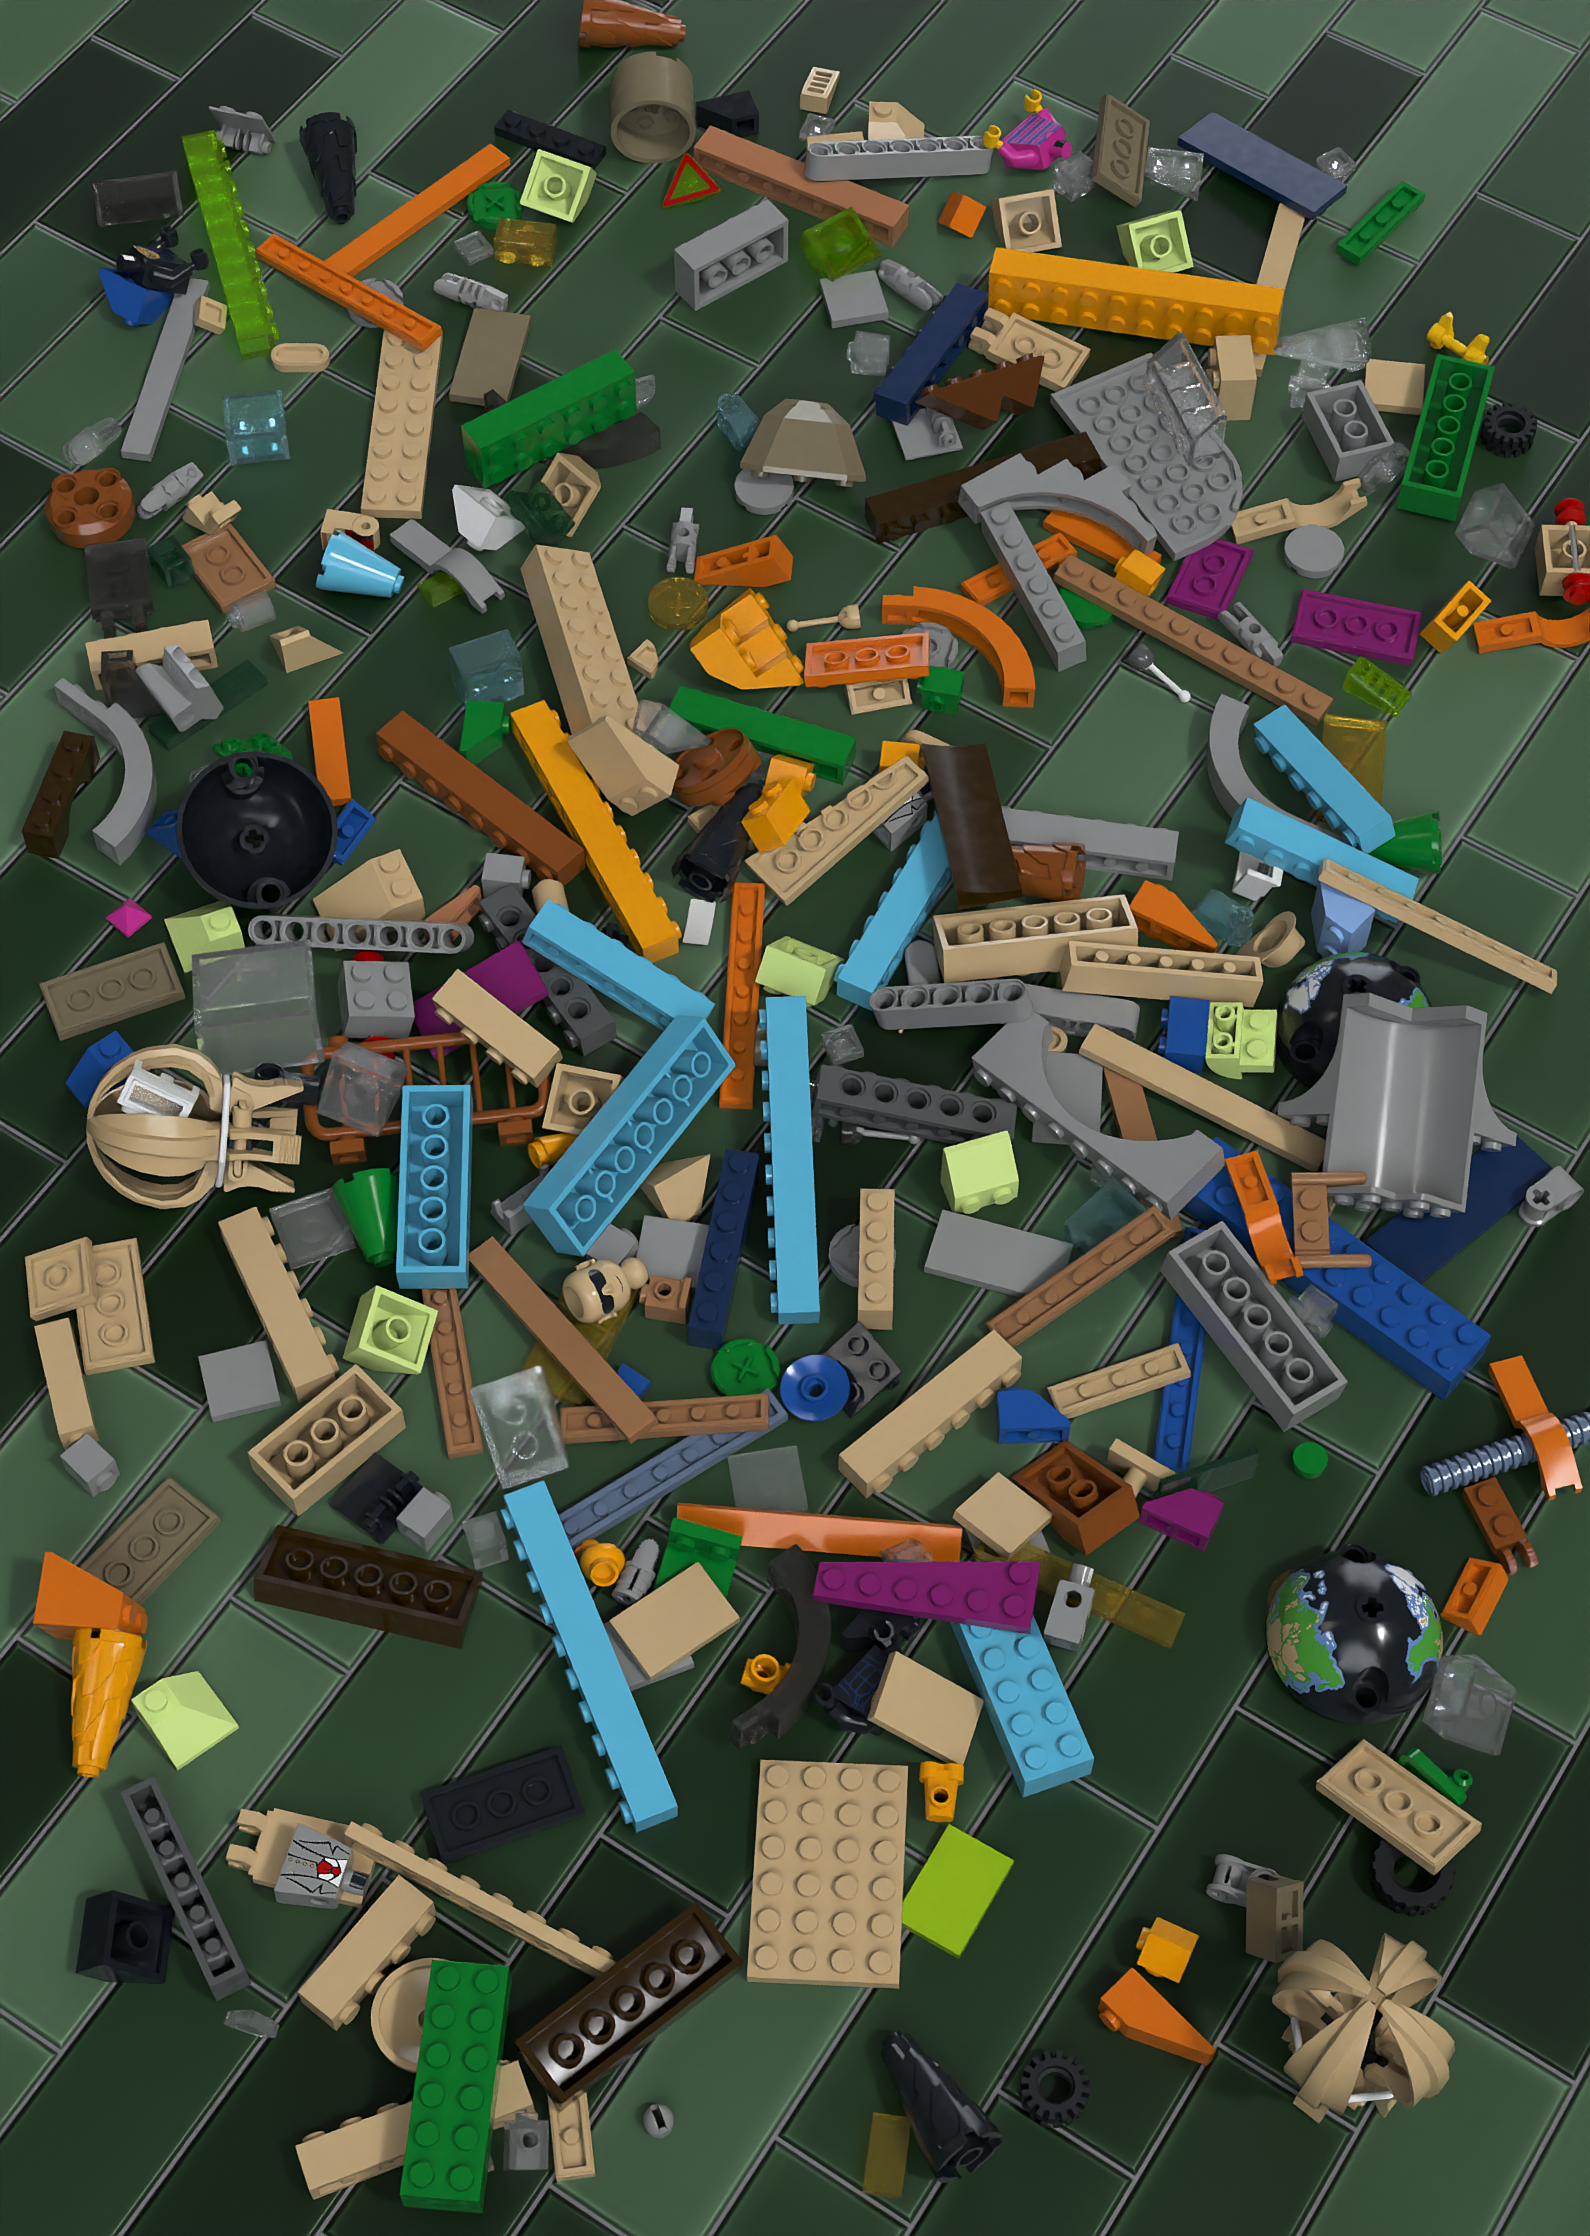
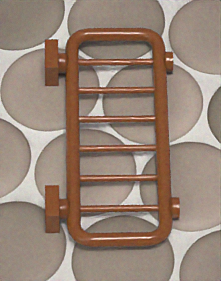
[300,1028,551,1165]

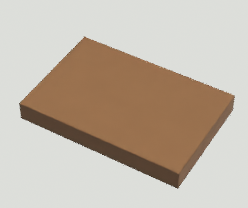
[177,523,276,614]

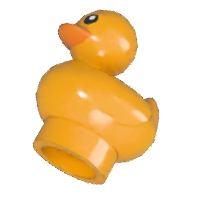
[574,1539,625,1587]

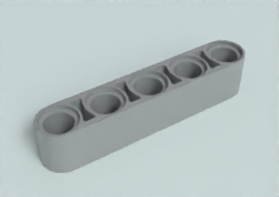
[869,979,1033,1030]
[985,979,1140,1042]

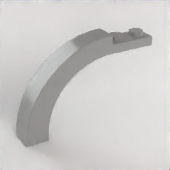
[54,678,157,865]
[1206,694,1346,844]

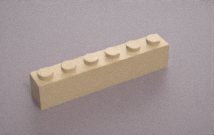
[1060,941,1264,1007]
[218,1207,340,1403]
[838,1330,1022,1498]
[295,2060,535,2200]

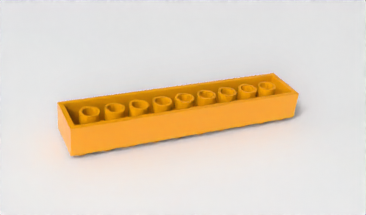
[988,247,1285,355]

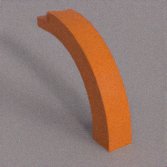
[882,586,1035,708]

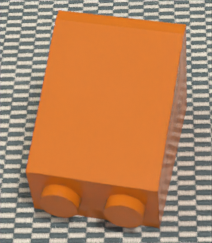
[33,1552,148,1640]

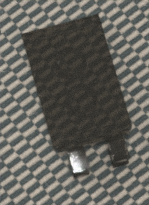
[85,538,154,639]

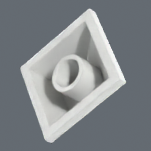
[452,485,530,551]

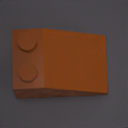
[1012,1440,1140,1556]

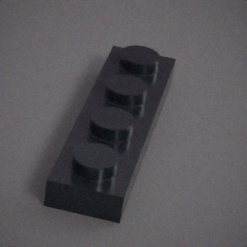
[494,109,606,170]

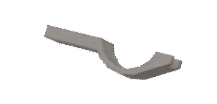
[390,519,505,614]

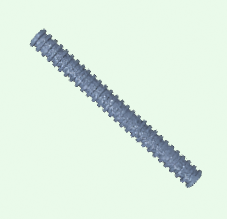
[1420,1412,1590,1497]

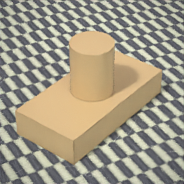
[1106,1438,1178,1498]

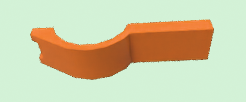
[1473,607,1590,654]
[1225,1150,1303,1285]
[1488,1355,1583,1501]

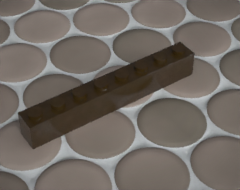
[865,431,1100,544]

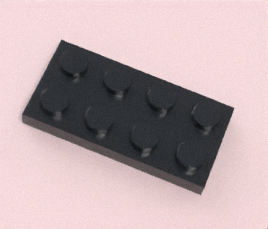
[420,1745,585,1865]

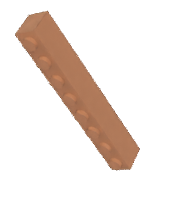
[694,126,909,248]

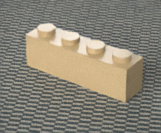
[85,620,218,691]
[432,969,563,1088]
[858,1189,895,1330]
[298,1875,436,2031]

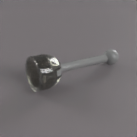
[840,1121,921,1145]

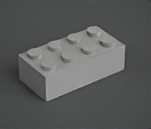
[674,199,788,311]

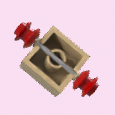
[1535,498,1590,605]

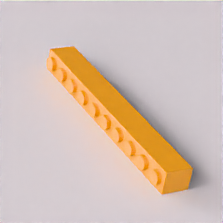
[510,700,682,963]

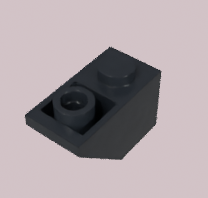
[696,90,759,138]

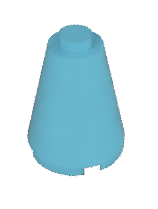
[316,530,405,598]

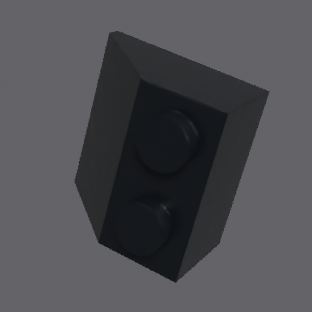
[76,1890,174,1984]

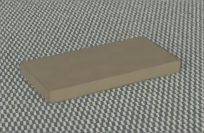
[1091,93,1150,207]
[449,308,531,408]
[39,942,186,1041]
[79,1477,222,1606]

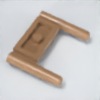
[1291,1171,1372,1269]

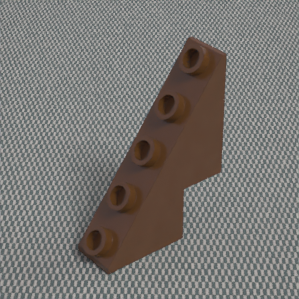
[915,353,1045,430]

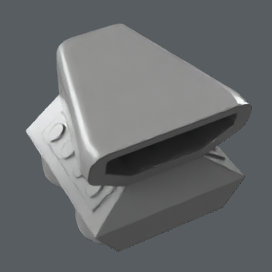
[135,645,224,732]

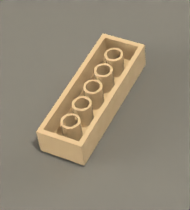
[933,894,1138,983]

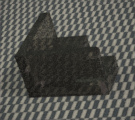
[101,650,167,718]

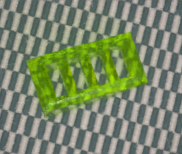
[1342,656,1412,717]

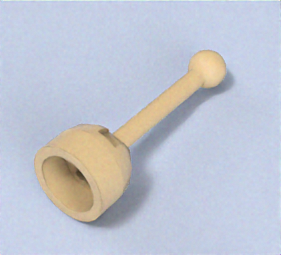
[787,604,861,632]

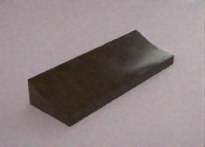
[921,743,1023,910]
[254,1525,483,1649]
[514,1902,743,2113]

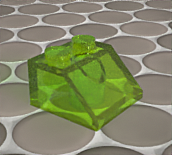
[799,206,881,282]

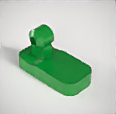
[1397,1748,1473,1808]

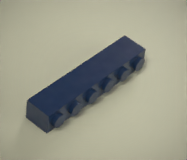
[873,283,988,426]
[688,1149,759,1350]

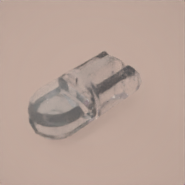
[61,416,122,466]

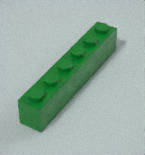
[666,686,856,785]

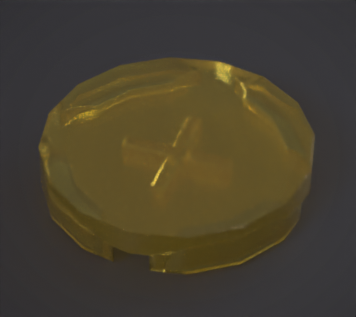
[648,577,709,631]

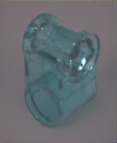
[717,392,761,451]
[1191,889,1254,947]

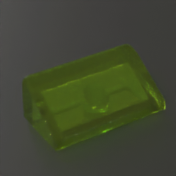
[417,571,464,607]

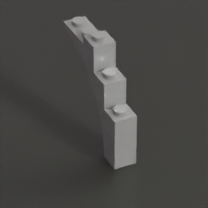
[958,453,1158,555]

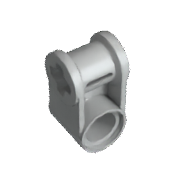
[1518,1166,1584,1227]
[1206,1854,1278,1907]

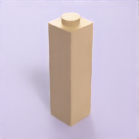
[34,1318,99,1450]

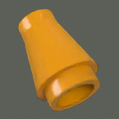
[528,1133,578,1169]

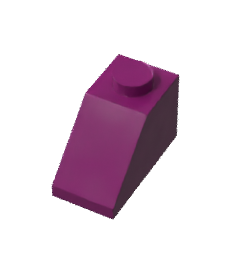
[1139,1488,1224,1552]

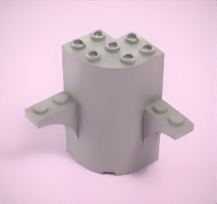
[1278,993,1517,1218]

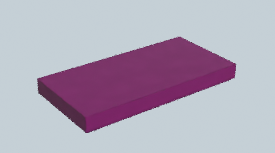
[1290,589,1422,666]
[413,940,550,1061]

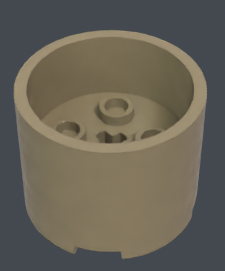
[610,52,695,164]

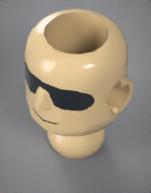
[562,1257,648,1324]

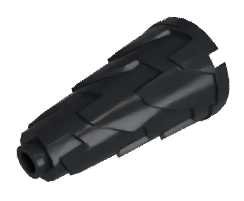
[299,112,357,223]
[671,785,761,903]
[880,2031,1003,2183]

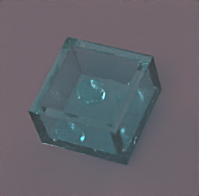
[222,390,290,465]
[449,629,524,710]
[1064,1178,1148,1283]

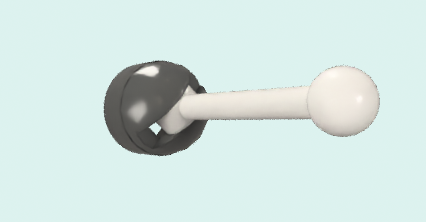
[1127,643,1191,703]

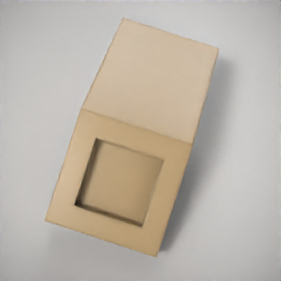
[182,491,242,535]

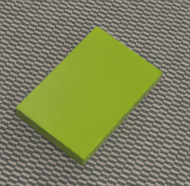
[902,1824,1014,1959]

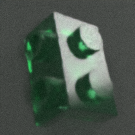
[504,481,575,545]

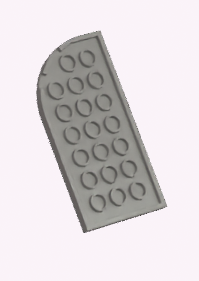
[1050,353,1243,561]

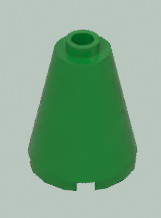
[1368,810,1442,874]
[332,1168,399,1267]

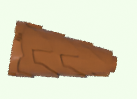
[578,0,686,48]
[1011,842,1086,903]

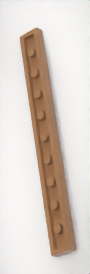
[1053,554,1333,726]

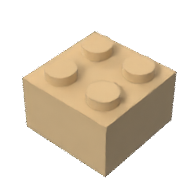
[1205,335,1257,421]

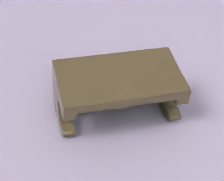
[1246,1874,1304,1963]

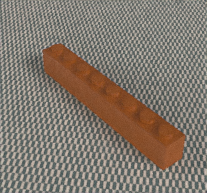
[376,710,586,887]

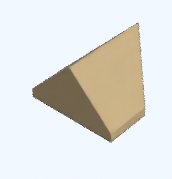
[270,626,343,673]
[640,1154,710,1222]

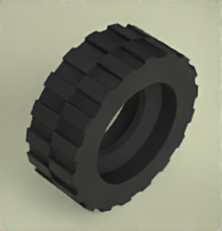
[1369,1839,1456,1917]

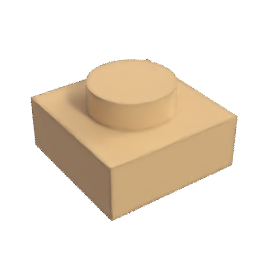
[194,295,228,335]

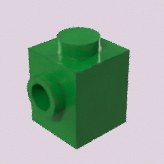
[916,665,965,715]

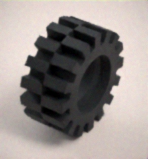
[1480,402,1537,458]
[1019,2050,1091,2128]

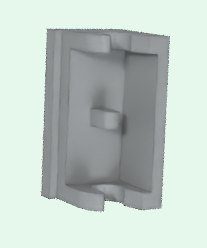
[490,1165,549,1237]

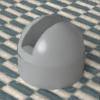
[643,2104,674,2138]

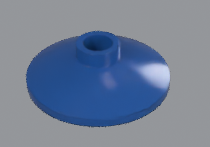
[780,1355,850,1422]

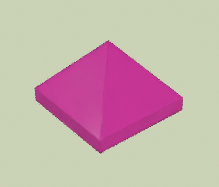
[106,898,152,938]

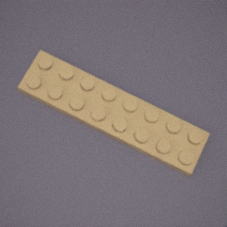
[361,330,443,519]

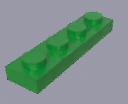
[1336,181,1425,266]

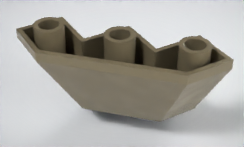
[740,398,866,487]

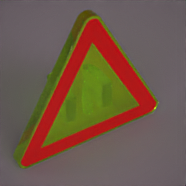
[662,153,721,210]

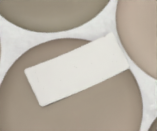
[682,899,716,945]

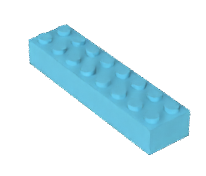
[522,1015,736,1257]

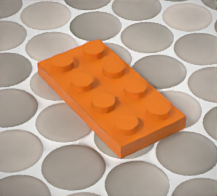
[804,632,930,688]

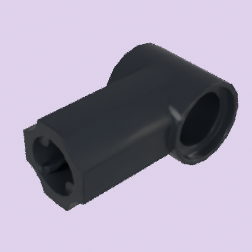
[254,1062,322,1107]

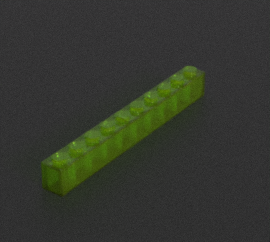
[182,130,280,360]

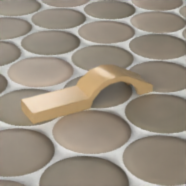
[1231,478,1368,544]

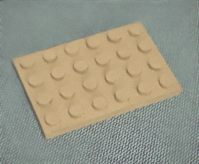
[747,1760,908,1989]

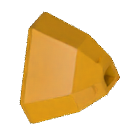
[690,587,805,690]

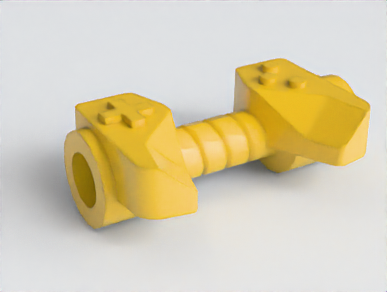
[1426,312,1490,365]

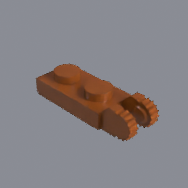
[1462,1477,1538,1575]

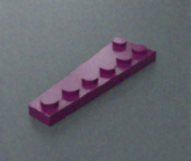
[813,1562,1041,1634]

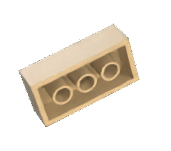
[247,1364,406,1517]

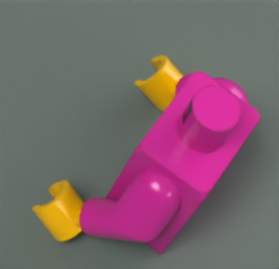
[982,89,1072,170]

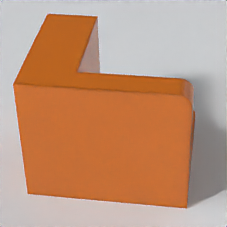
[938,191,986,238]

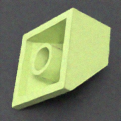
[519,149,597,223]
[164,901,246,973]
[131,1671,239,1771]

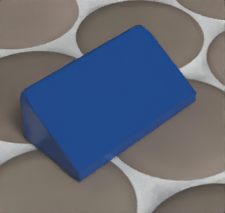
[332,798,377,866]

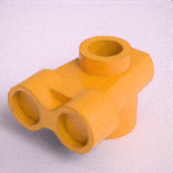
[740,1654,802,1707]
[919,1761,964,1822]

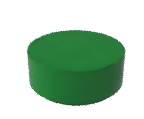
[1291,1442,1328,1479]

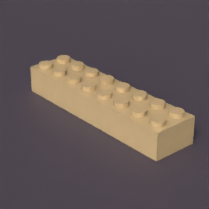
[520,544,651,744]

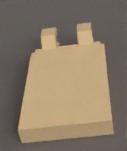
[968,307,1091,392]
[226,1808,383,1909]

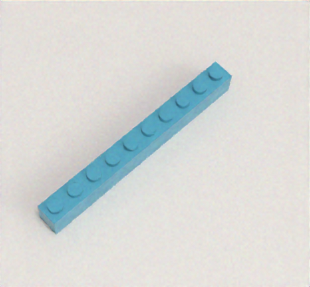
[759,996,820,1324]
[500,1480,678,1833]

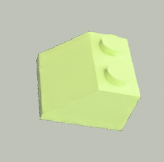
[1117,210,1194,273]
[755,936,845,1007]
[940,1130,1019,1214]
[343,1285,438,1375]

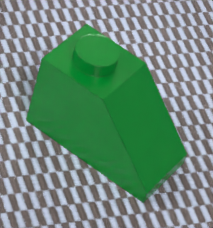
[460,700,511,765]

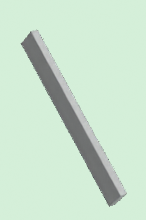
[121,278,210,462]

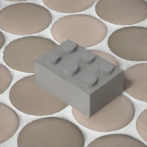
[1302,380,1395,482]

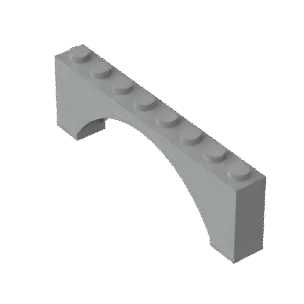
[971,1011,1226,1220]

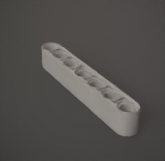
[804,136,994,181]
[248,914,474,954]

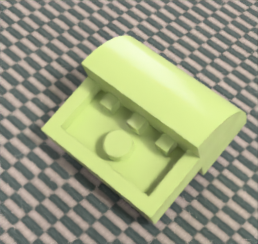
[1206,1002,1278,1079]

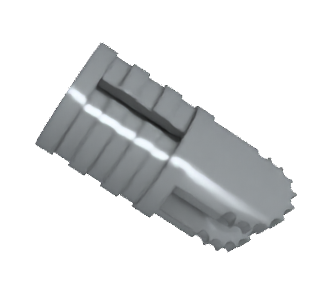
[612,1539,659,1607]

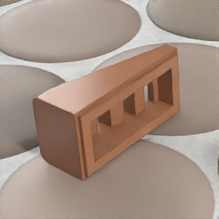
[423,885,482,942]

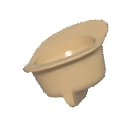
[1236,911,1305,967]

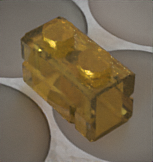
[494,218,558,267]

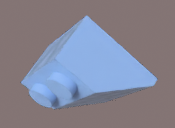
[1311,881,1376,958]

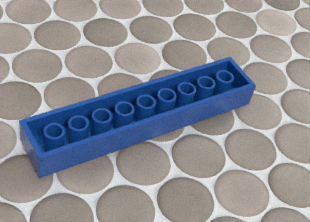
[1183,1136,1491,1401]

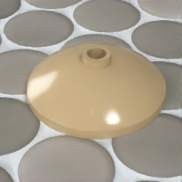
[371,1958,449,2073]

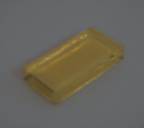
[863,2112,911,2199]

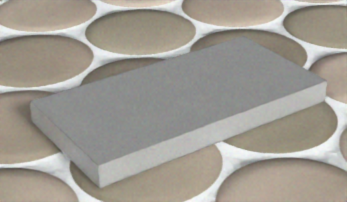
[924,1210,1074,1298]

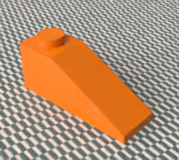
[694,535,793,587]
[1129,880,1218,953]
[1098,1967,1216,2066]

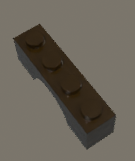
[22,730,100,859]

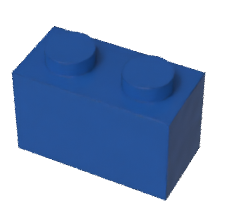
[1157,996,1210,1073]

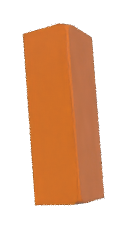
[1441,1557,1508,1635]

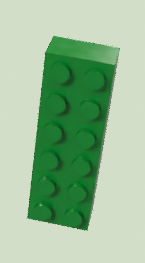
[461,349,637,489]
[1396,354,1495,521]
[400,1960,512,2213]

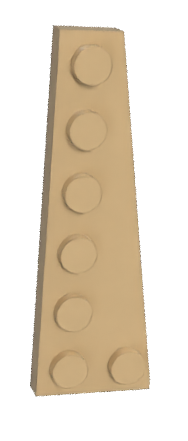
[745,756,930,906]

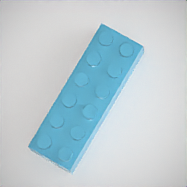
[396,1085,473,1289]
[950,1616,1094,1798]

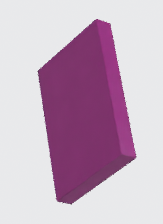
[1166,539,1254,621]

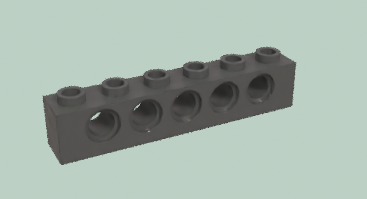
[478,883,617,1057]
[811,1064,1017,1145]
[120,1775,251,2001]

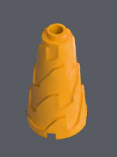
[71,1628,147,1778]

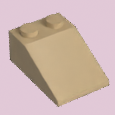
[567,715,680,816]
[313,849,426,952]

